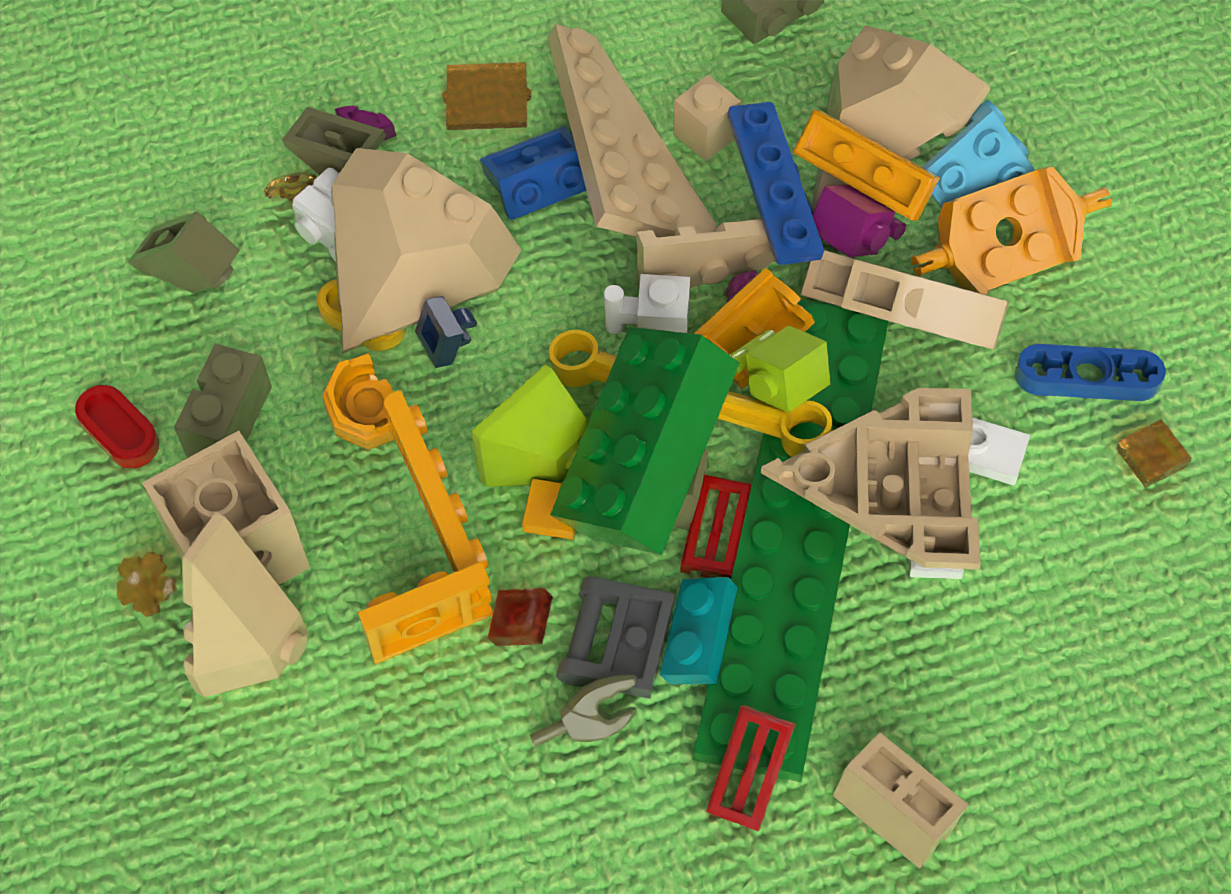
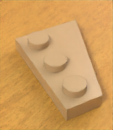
[637,219,775,290]

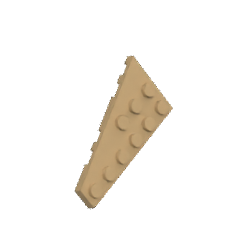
[547,24,718,238]

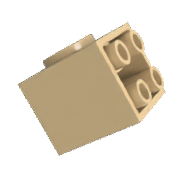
[142,430,310,585]

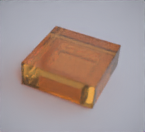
[1116,419,1192,488]

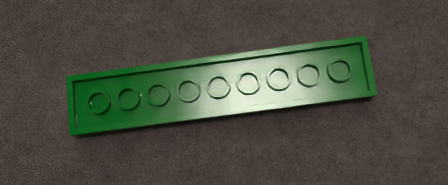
[693,300,889,782]

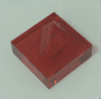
[487,588,553,646]

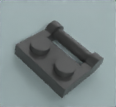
[556,576,675,699]

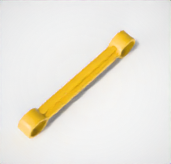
[549,330,833,457]

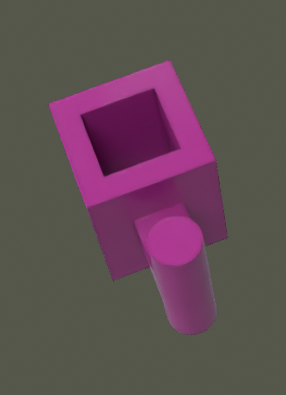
[813,185,906,257]

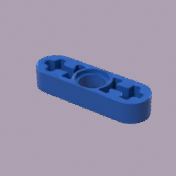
[1015,344,1166,401]

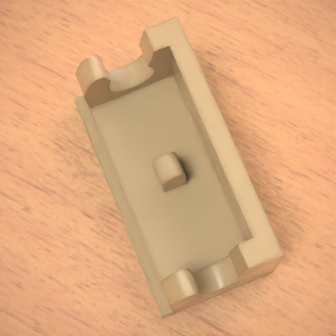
[833,732,969,869]

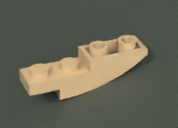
[801,250,1009,350]

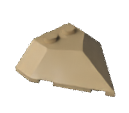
[812,25,991,213]
[331,148,522,354]
[761,388,981,569]

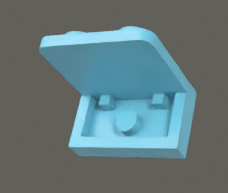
[923,100,1035,209]

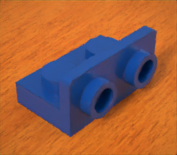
[480,126,587,220]

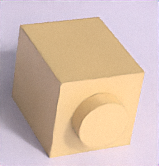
[674,74,741,162]

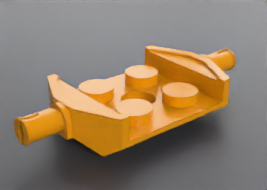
[911,166,1112,295]

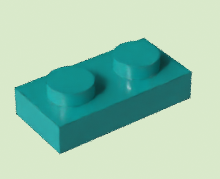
[660,577,738,684]

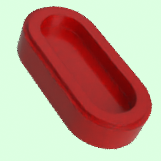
[75,385,159,468]

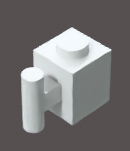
[604,274,690,334]

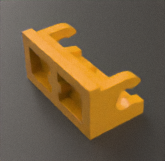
[694,268,815,389]

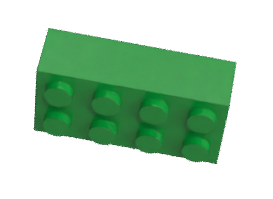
[550,327,740,555]

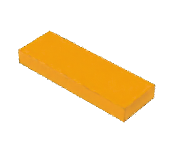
[792,109,941,221]

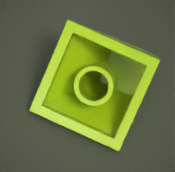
[471,364,589,487]

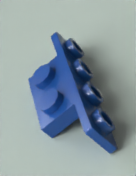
[727,102,824,265]

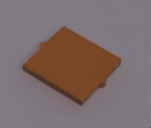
[442,62,531,130]

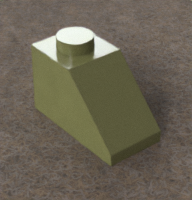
[128,212,240,293]

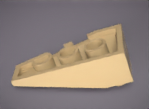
[182,512,308,697]

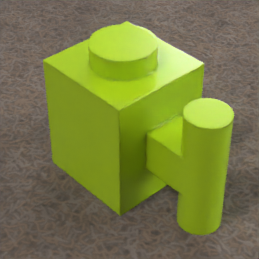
[729,325,830,413]

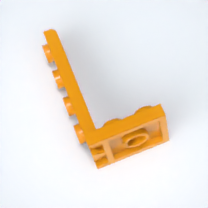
[358,390,493,665]

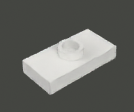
[968,417,1030,486]

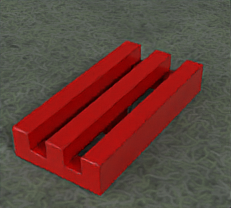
[680,475,752,579]
[706,705,796,832]

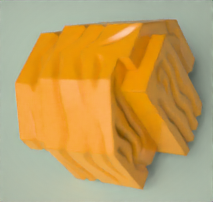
[322,353,394,450]

